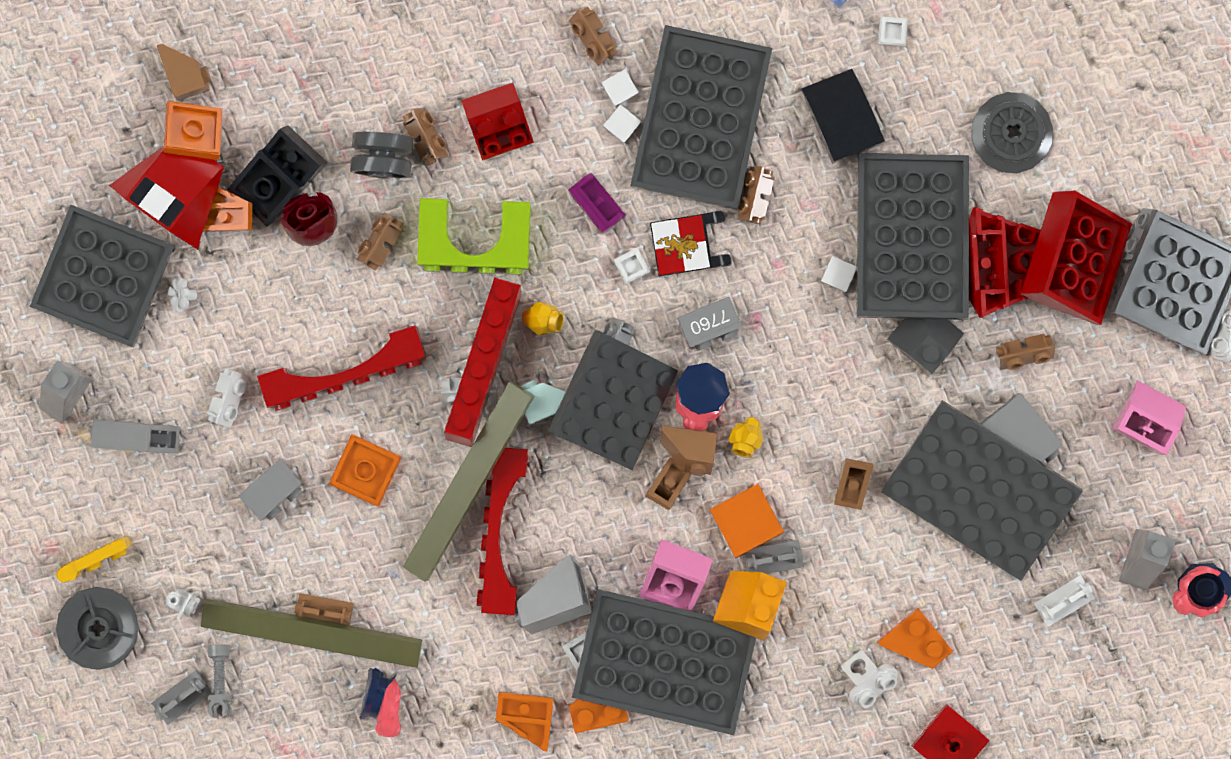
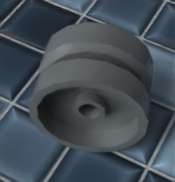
[350,132,414,179]

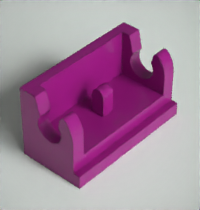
[568,173,626,234]

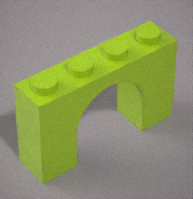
[417,198,531,275]

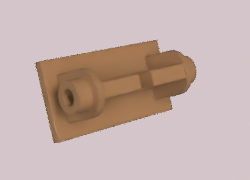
[569,7,617,66]
[403,108,448,166]
[737,166,775,225]
[356,212,404,271]
[996,334,1056,370]
[294,593,354,626]

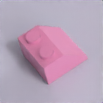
[638,539,713,611]

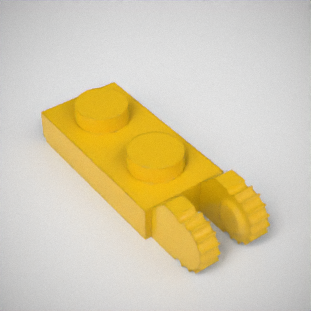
[56,535,132,583]

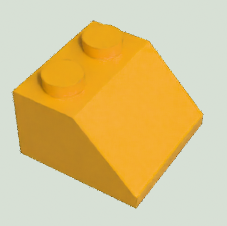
[712,571,787,641]

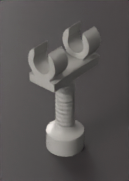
[207,645,232,719]

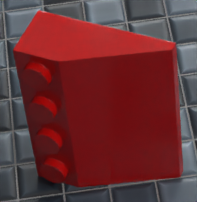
[1021,190,1132,325]

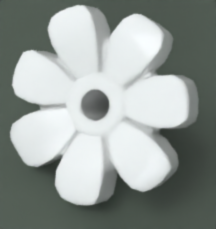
[168,278,197,313]

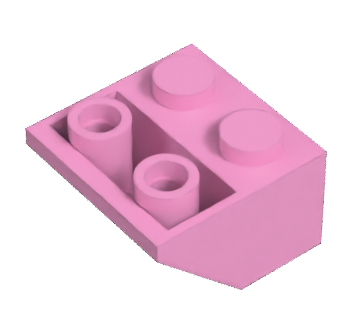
[1111,381,1187,455]

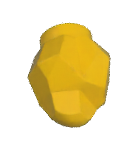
[522,302,564,335]
[728,417,763,458]

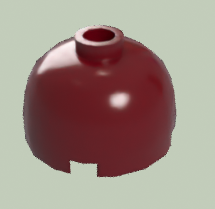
[280,192,337,246]

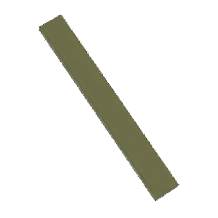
[403,381,535,582]
[201,598,423,668]

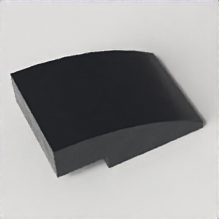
[801,69,885,164]
[227,125,328,227]

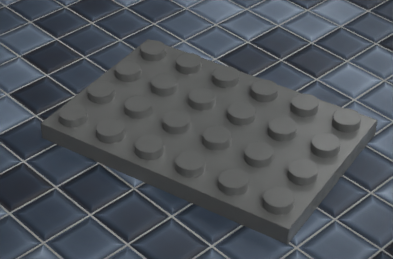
[630,25,772,210]
[857,153,969,320]
[881,400,1083,581]
[572,589,756,735]

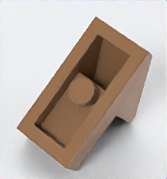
[645,457,692,510]
[834,458,873,510]

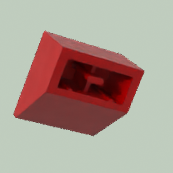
[461,82,534,161]

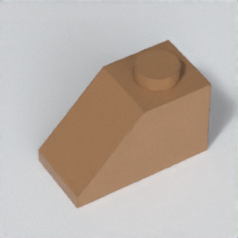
[157,44,212,101]
[660,426,717,476]

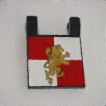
[650,211,732,277]

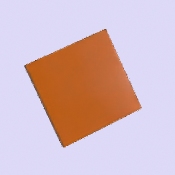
[163,101,223,160]
[329,434,402,507]
[709,484,784,559]

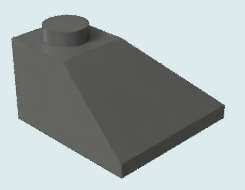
[886,319,964,375]

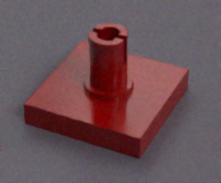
[911,704,990,759]

